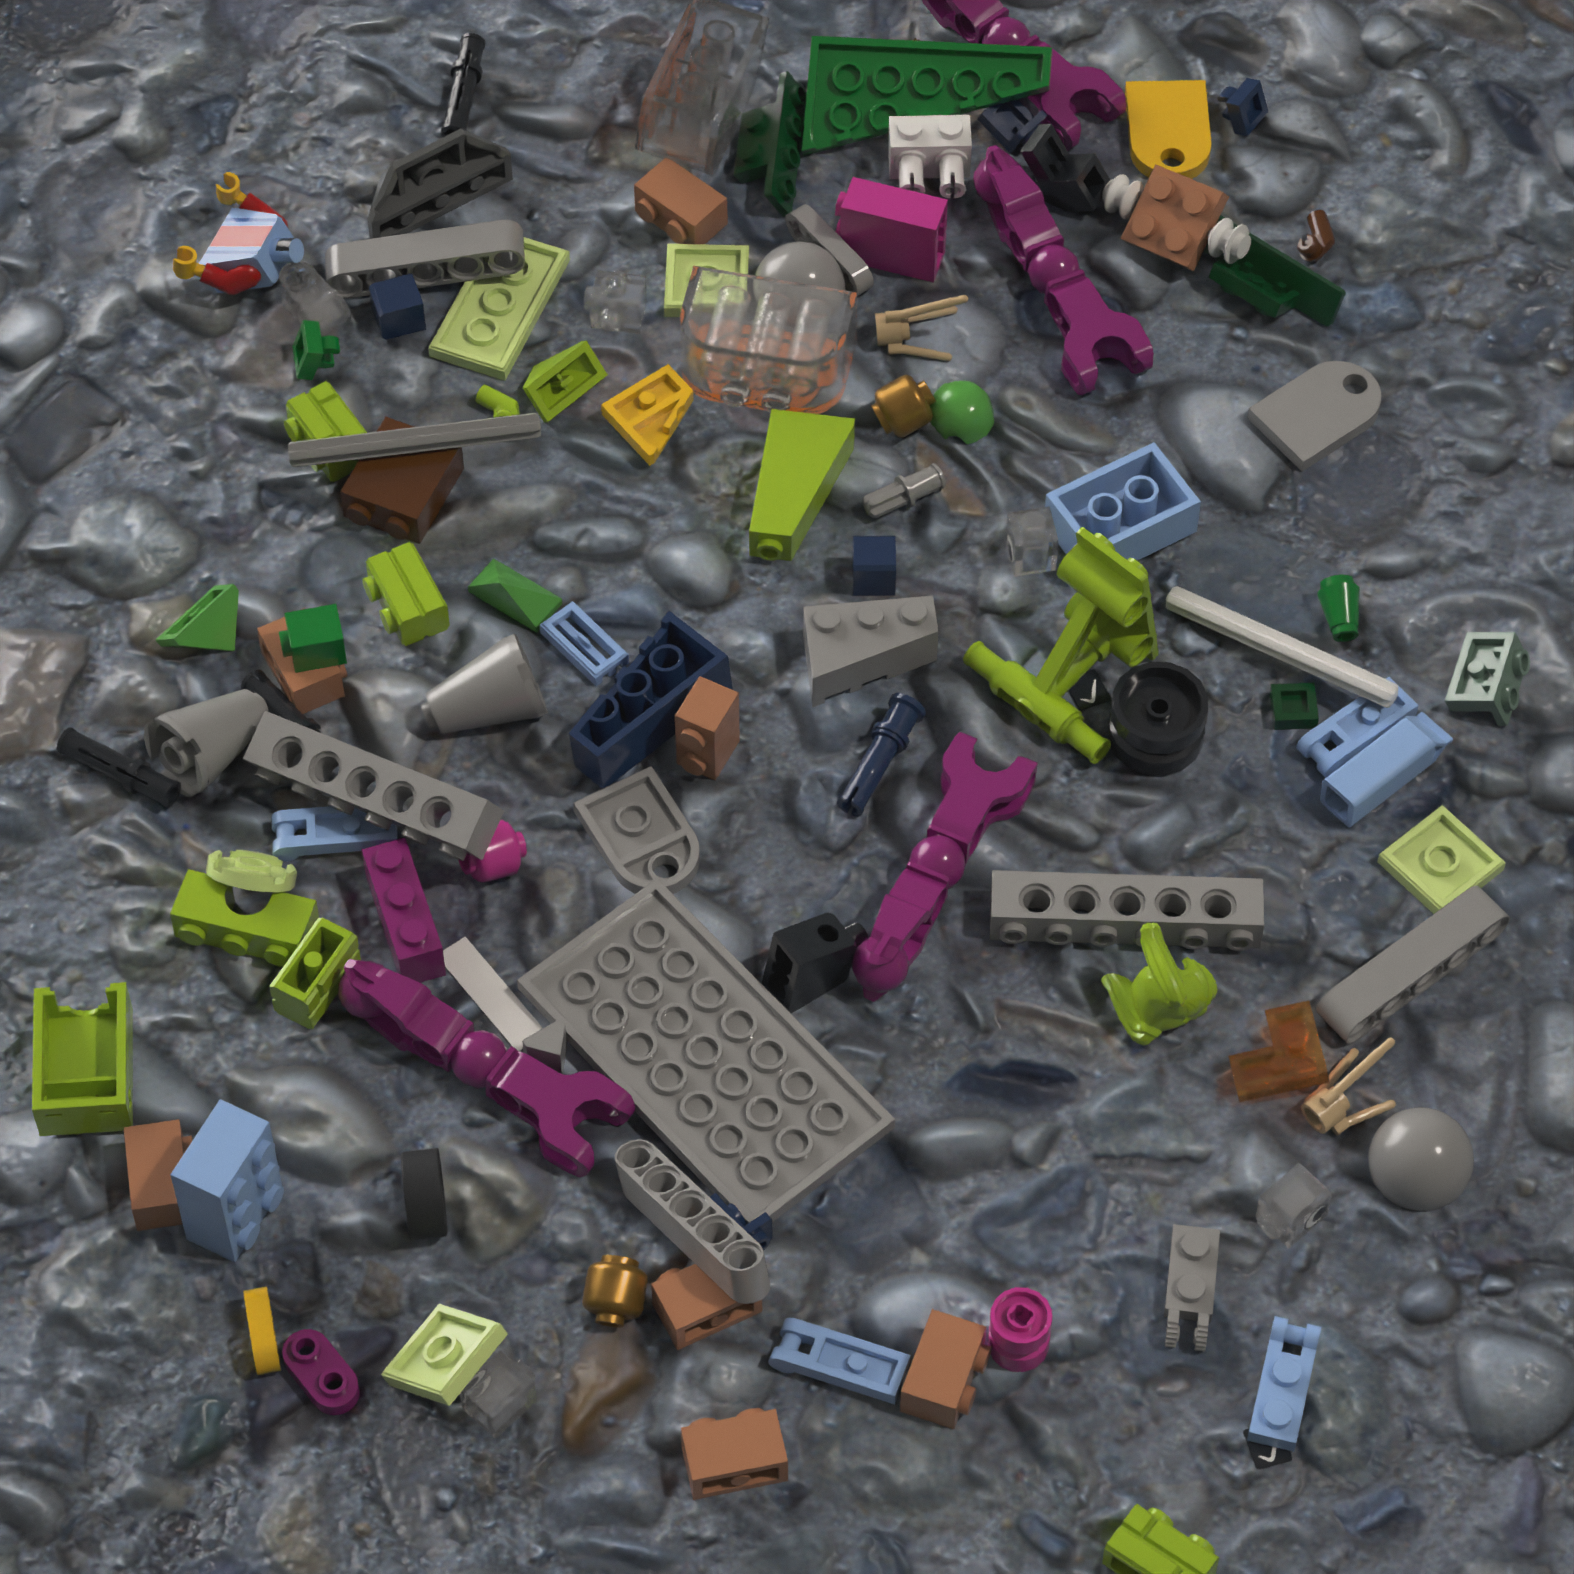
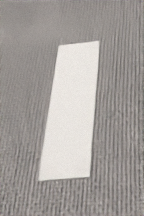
[443,937,543,1051]

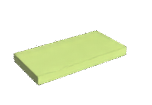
[428,237,570,381]

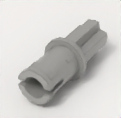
[863,463,946,518]

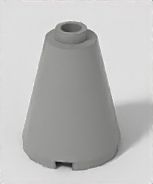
[421,634,548,734]
[144,689,268,797]

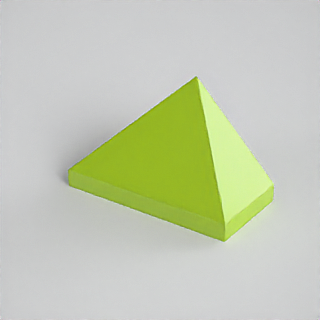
[522,340,608,422]

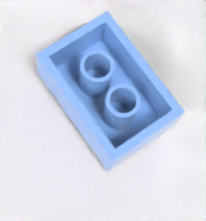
[1043,442,1201,561]
[170,1099,284,1263]

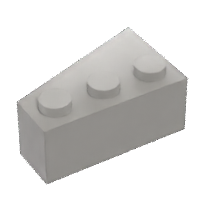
[803,596,938,708]

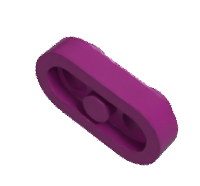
[282,1329,360,1415]

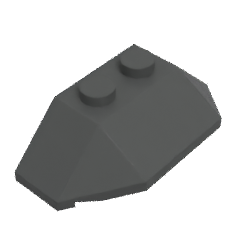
[367,129,513,239]

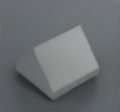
[522,1019,567,1074]

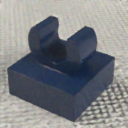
[1217,78,1269,137]

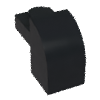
[1020,124,1110,212]

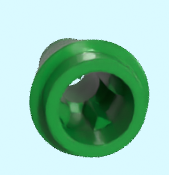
[1317,574,1360,642]

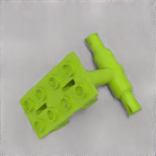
[963,527,1159,764]

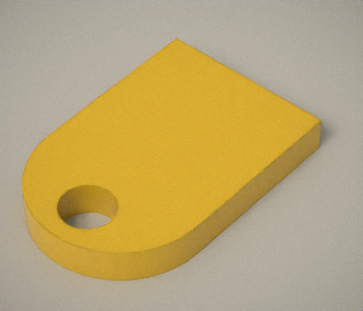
[1125,80,1211,179]

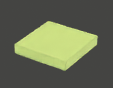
[664,244,749,319]
[1377,805,1506,914]
[381,1304,508,1406]

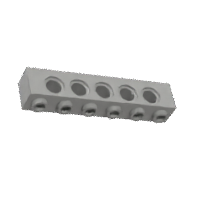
[243,711,504,861]
[990,870,1264,951]

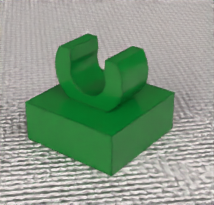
[292,320,340,380]

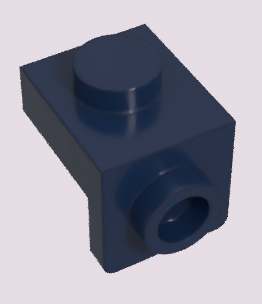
[977,99,1047,154]

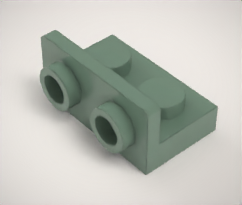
[1445,632,1530,726]

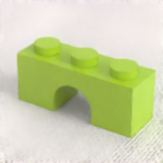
[170,869,319,967]

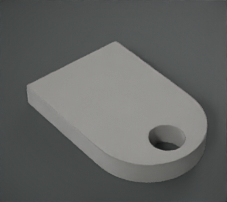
[1247,361,1381,471]
[573,766,700,894]

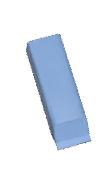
[1320,712,1453,827]

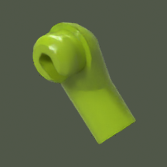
[475,384,520,418]

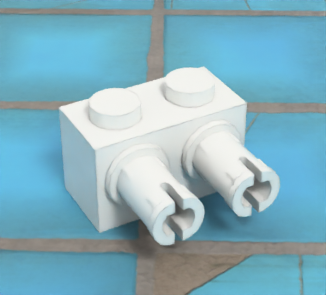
[888,115,972,198]

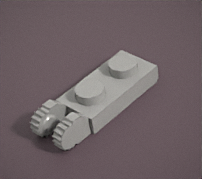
[1164,1224,1220,1352]

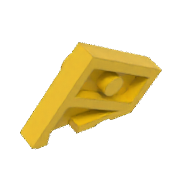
[601,364,694,466]

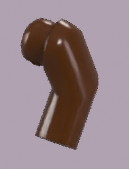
[1297,210,1335,262]

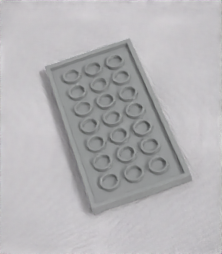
[517,879,895,1225]

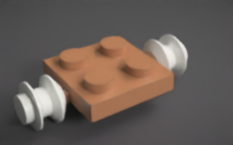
[1102,164,1251,271]

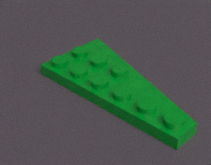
[802,36,1052,156]

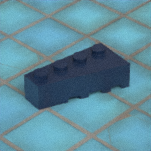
[568,611,733,789]

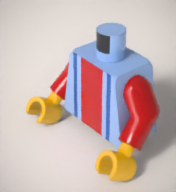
[173,172,304,295]

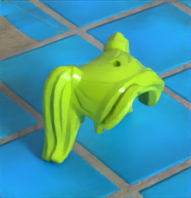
[1101,922,1218,1046]

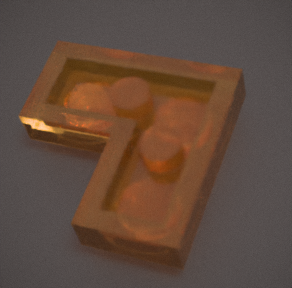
[1228,1000,1330,1103]

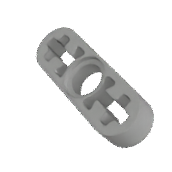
[785,204,874,298]

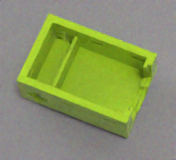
[32,982,133,1136]

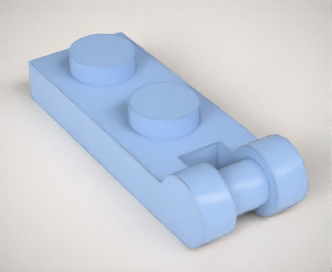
[1296,677,1418,778]
[271,806,398,862]
[1247,1316,1321,1452]
[768,1318,911,1405]

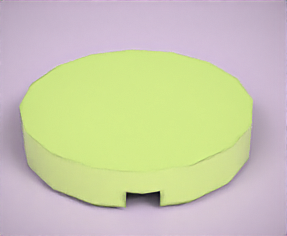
[206,850,297,892]

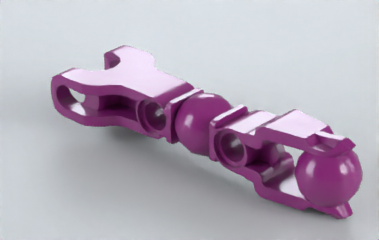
[922,0,1126,151]
[973,145,1154,395]
[851,732,1038,1001]
[338,959,636,1177]

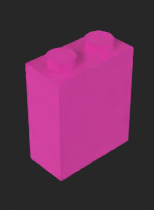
[835,177,948,283]

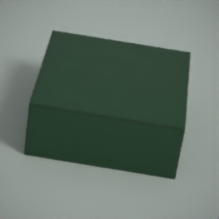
[1269,683,1319,730]

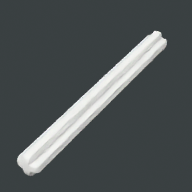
[1166,586,1399,708]

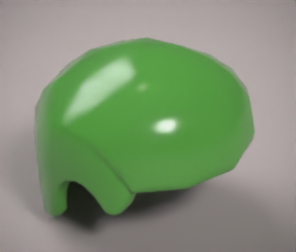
[930,380,994,444]

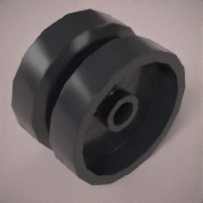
[1109,662,1208,775]

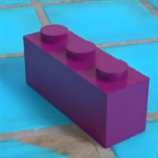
[362,837,446,983]

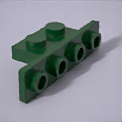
[733,71,807,217]
[1203,215,1346,326]

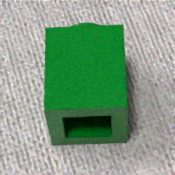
[279,604,347,673]

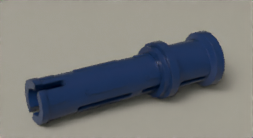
[837,693,926,817]

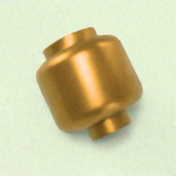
[871,375,936,437]
[582,1255,648,1328]

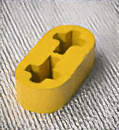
[243,1286,281,1375]

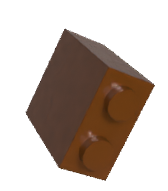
[340,416,464,544]

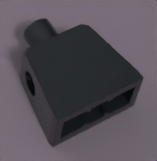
[762,912,869,1014]

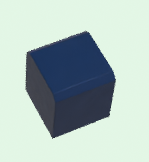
[369,273,426,340]
[852,536,896,596]

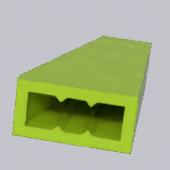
[749,409,855,561]

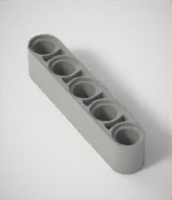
[325,220,525,298]
[1316,885,1510,1044]
[615,1139,770,1304]

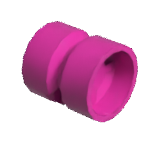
[988,1287,1052,1372]

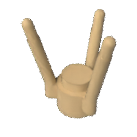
[875,295,968,361]
[1301,1038,1396,1136]

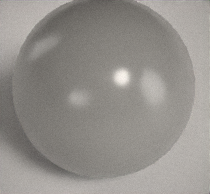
[753,241,846,331]
[1368,1107,1474,1211]

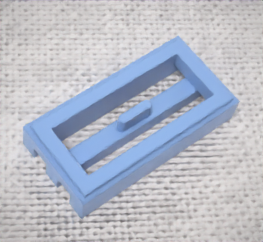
[540,601,629,687]

